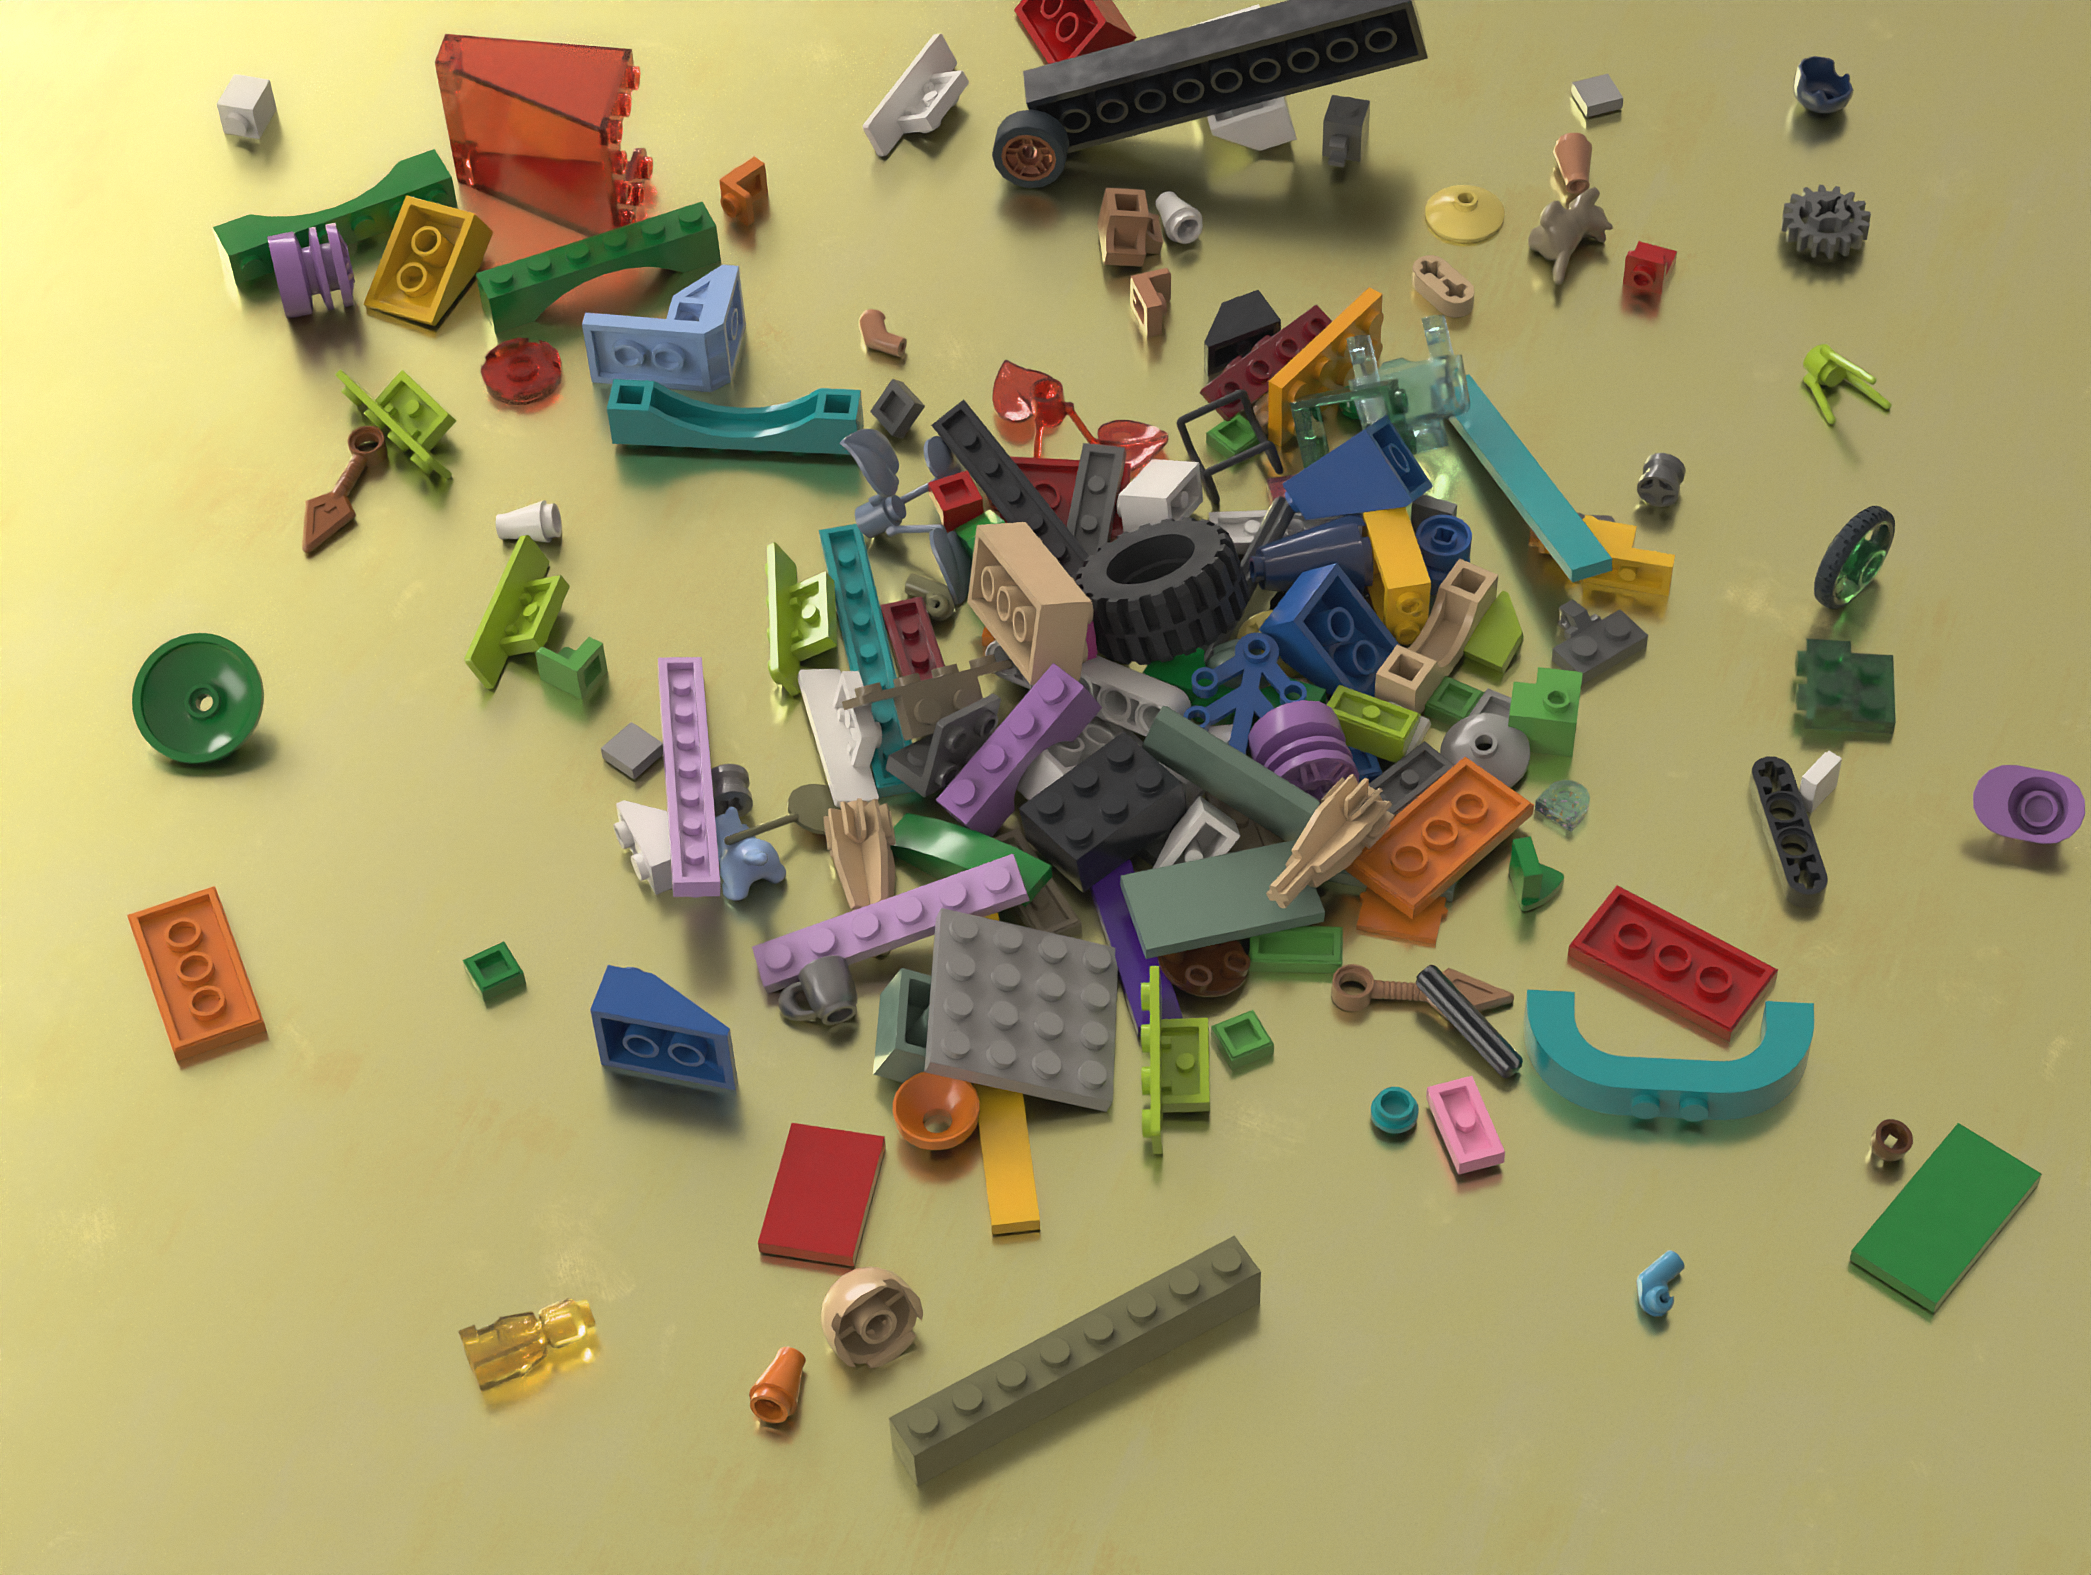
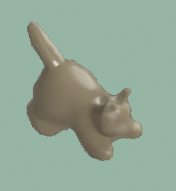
[1528,187,1613,285]

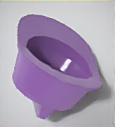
[1973,765,2085,844]

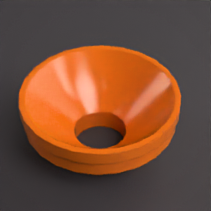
[893,1071,980,1150]

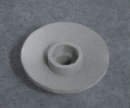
[1440,713,1530,788]

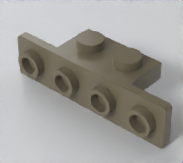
[842,654,1013,741]

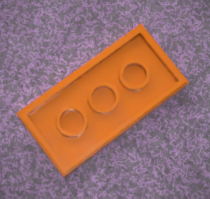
[1344,757,1534,920]
[127,886,267,1061]

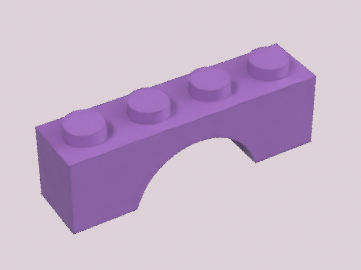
[936,663,1102,837]

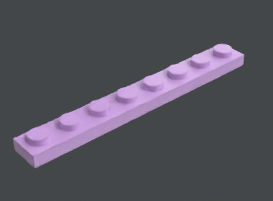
[658,657,720,898]

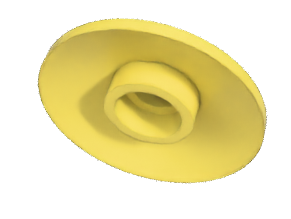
[1425,185,1505,243]

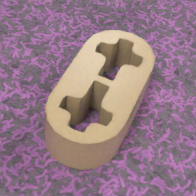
[1412,255,1475,318]

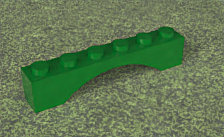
[212,149,458,285]
[476,201,721,334]

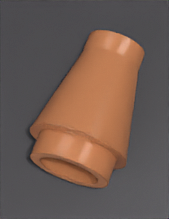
[1553,133,1592,194]

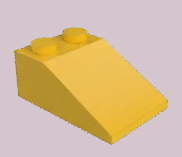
[363,195,493,326]

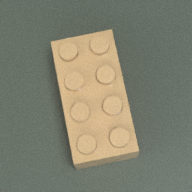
[967,522,1093,685]

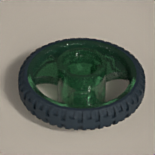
[1814,506,1895,609]

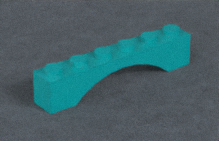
[607,379,864,454]

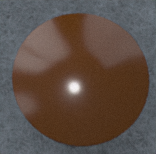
[1157,940,1250,997]

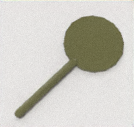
[724,784,841,845]

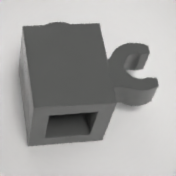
[1322,95,1370,167]

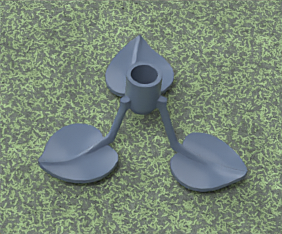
[840,429,972,605]

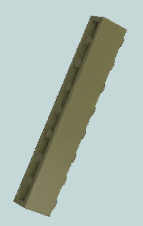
[889,1236,1261,1486]

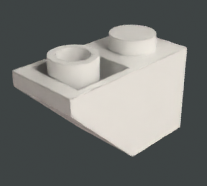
[613,800,673,895]

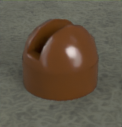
[1870,1119,1913,1162]

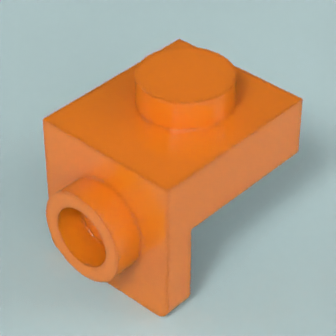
[719,156,768,226]

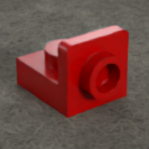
[1623,241,1677,294]

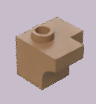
[1097,188,1163,267]

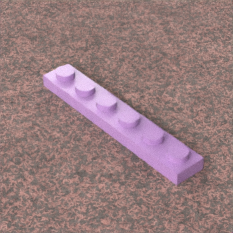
[752,854,1030,994]

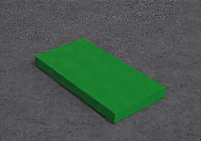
[1850,1123,2042,1313]

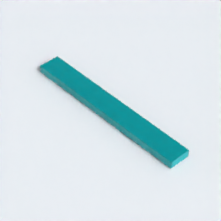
[1431,374,1612,582]
[819,524,916,798]

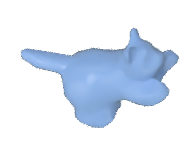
[715,807,786,901]

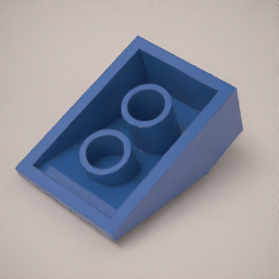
[1259,563,1400,697]
[590,965,738,1091]

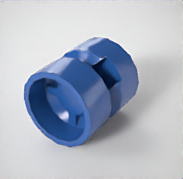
[1416,514,1472,596]

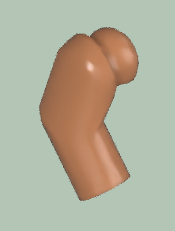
[859,309,907,357]

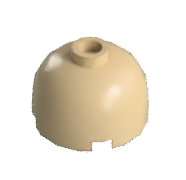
[821,1266,923,1368]

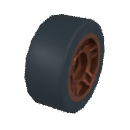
[992,109,1069,188]

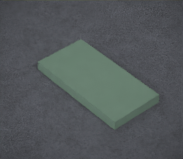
[1141,705,1320,841]
[1120,840,1325,959]

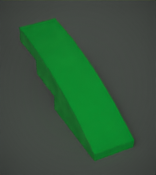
[890,813,1052,907]

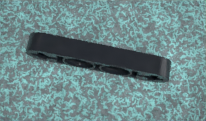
[1749,756,1828,908]

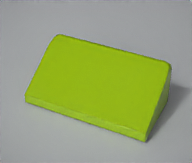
[1327,685,1421,763]

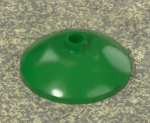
[132,633,264,764]

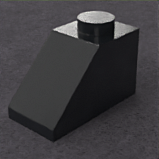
[1204,290,1281,376]

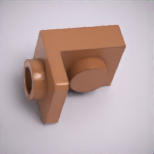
[1130,268,1171,338]

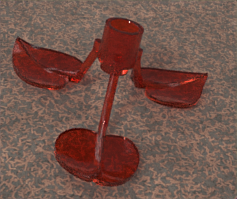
[985,360,1169,512]

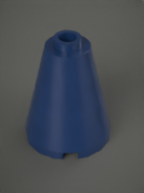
[1249,514,1373,599]

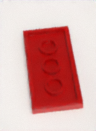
[1568,885,1778,1042]

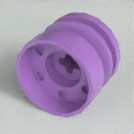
[267,223,355,319]
[1248,700,1359,805]

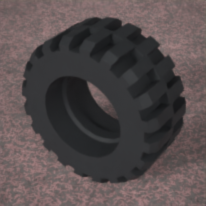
[1075,517,1250,665]

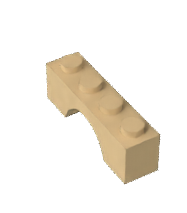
[1375,559,1498,714]

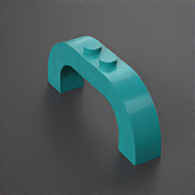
[1524,990,1814,1121]

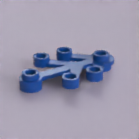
[1184,633,1307,755]

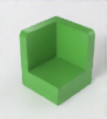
[535,637,608,700]

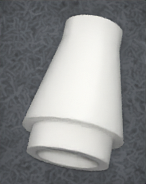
[1156,191,1203,244]
[496,500,562,542]

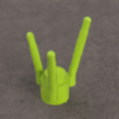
[1803,344,1892,424]

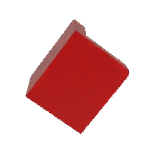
[928,470,984,533]

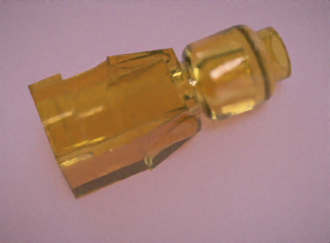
[458,1298,596,1392]

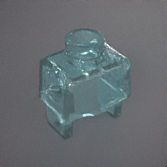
[1346,315,1470,455]

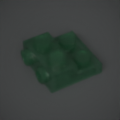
[1795,638,1896,734]

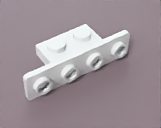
[863,34,969,156]
[797,669,882,807]

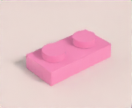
[1426,1076,1505,1175]

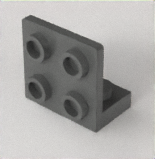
[885,693,1001,797]

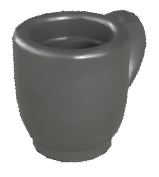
[778,955,858,1025]

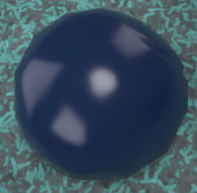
[1793,56,1854,114]

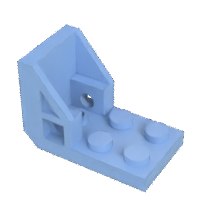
[582,265,746,392]

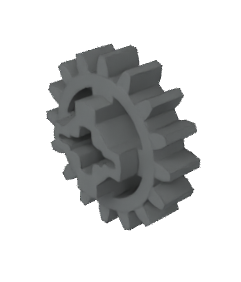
[1781,185,1871,259]

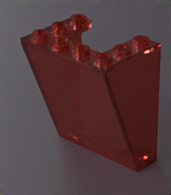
[434,34,653,237]

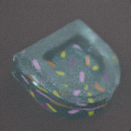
[1535,780,1590,832]

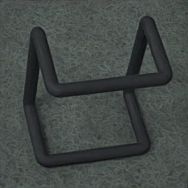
[1176,390,1284,504]

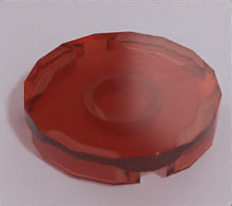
[480,338,563,405]

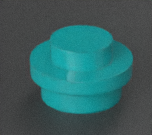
[1371,1087,1419,1133]

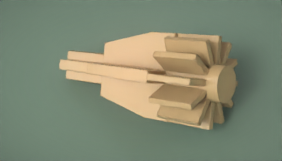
[1266,774,1395,908]
[823,798,896,958]

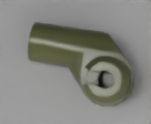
[905,573,955,621]

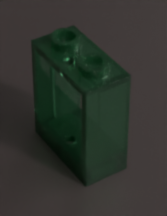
[1290,378,1417,469]

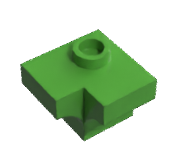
[1508,667,1583,757]

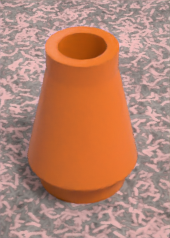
[749,1347,806,1423]

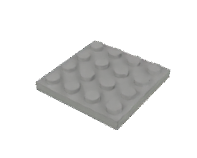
[925,908,1118,1112]

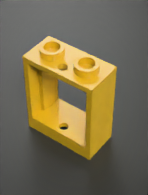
[1362,507,1431,645]

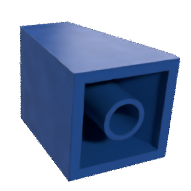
[1282,415,1433,520]

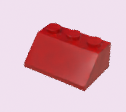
[1014,0,1137,64]

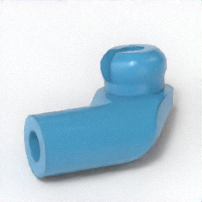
[1636,1250,1685,1316]

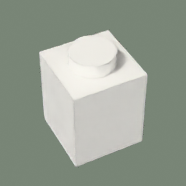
[217,74,277,139]

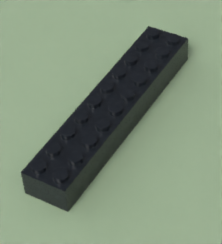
[1023,0,1428,153]

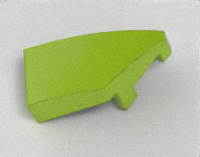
[1463,591,1524,674]

